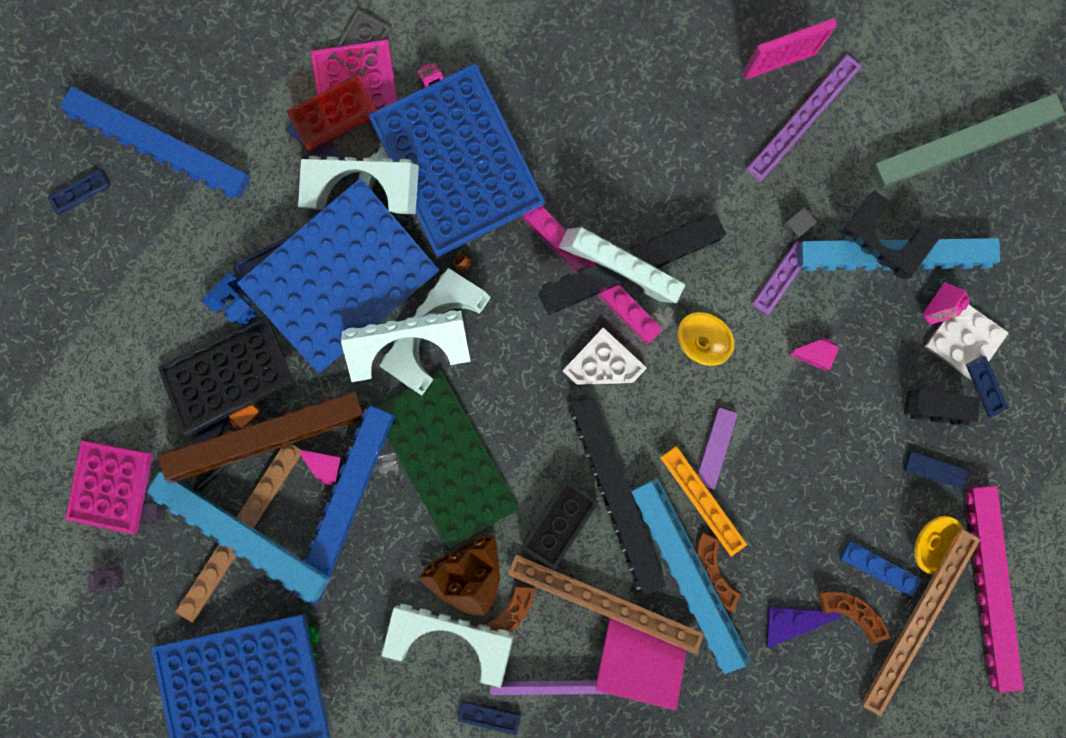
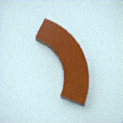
[696,532,741,613]
[470,586,535,645]
[817,592,890,643]

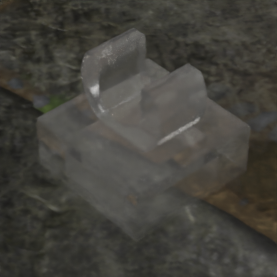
[650,307,674,333]
[377,453,399,478]

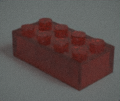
[286,74,377,152]

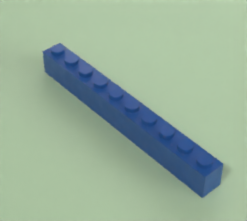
[60,87,251,199]
[293,406,395,604]

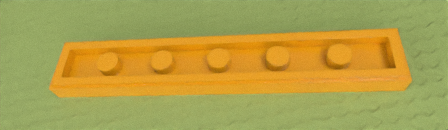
[660,446,747,556]

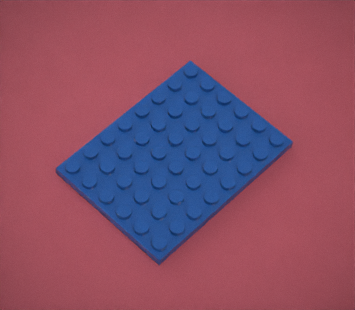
[368,63,546,257]
[237,178,440,374]
[151,614,331,738]

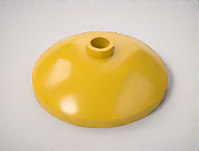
[677,312,735,366]
[914,516,963,574]

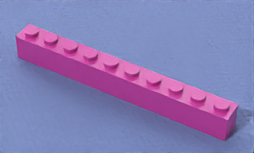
[521,207,663,345]
[964,486,1024,693]

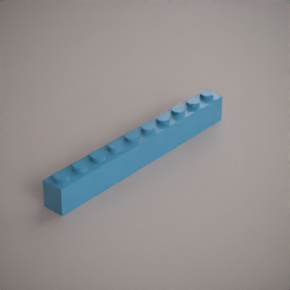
[797,238,1000,271]
[147,472,331,602]
[631,478,750,674]

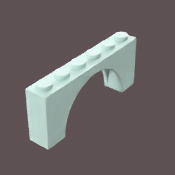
[298,156,419,214]
[559,228,685,303]
[379,268,491,395]
[341,310,470,382]
[382,604,514,688]

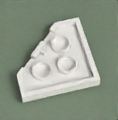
[562,328,646,385]

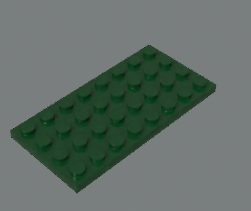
[376,370,519,549]

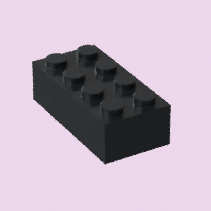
[521,479,599,570]

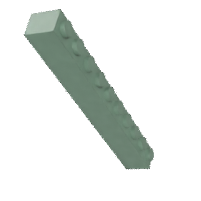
[870,93,1066,189]

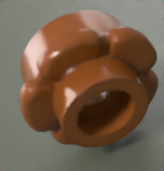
[453,253,471,272]

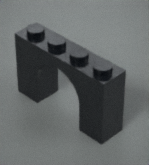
[841,190,940,279]

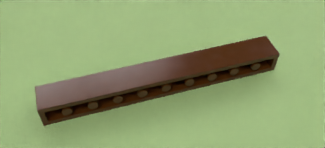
[158,392,363,483]

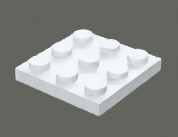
[924,305,1008,380]

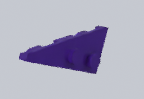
[766,607,840,647]

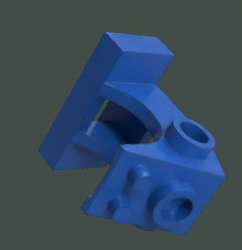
[201,272,257,325]

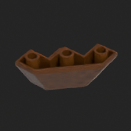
[418,536,500,615]

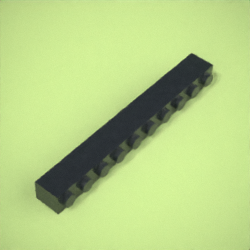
[538,214,727,316]
[569,397,666,595]

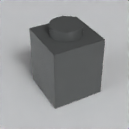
[783,208,817,240]

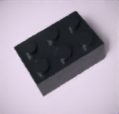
[904,389,981,426]

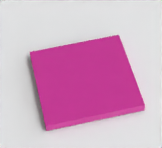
[742,18,837,79]
[311,39,398,129]
[65,440,153,535]
[595,618,687,710]

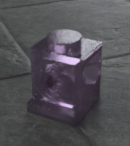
[139,503,165,524]
[88,569,123,592]

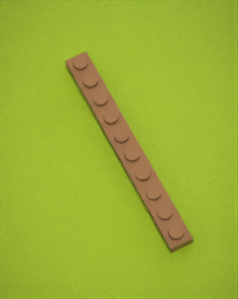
[176,444,301,623]
[861,529,981,716]
[508,555,704,654]

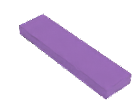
[752,240,801,316]
[697,408,738,490]

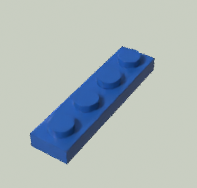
[840,541,922,597]

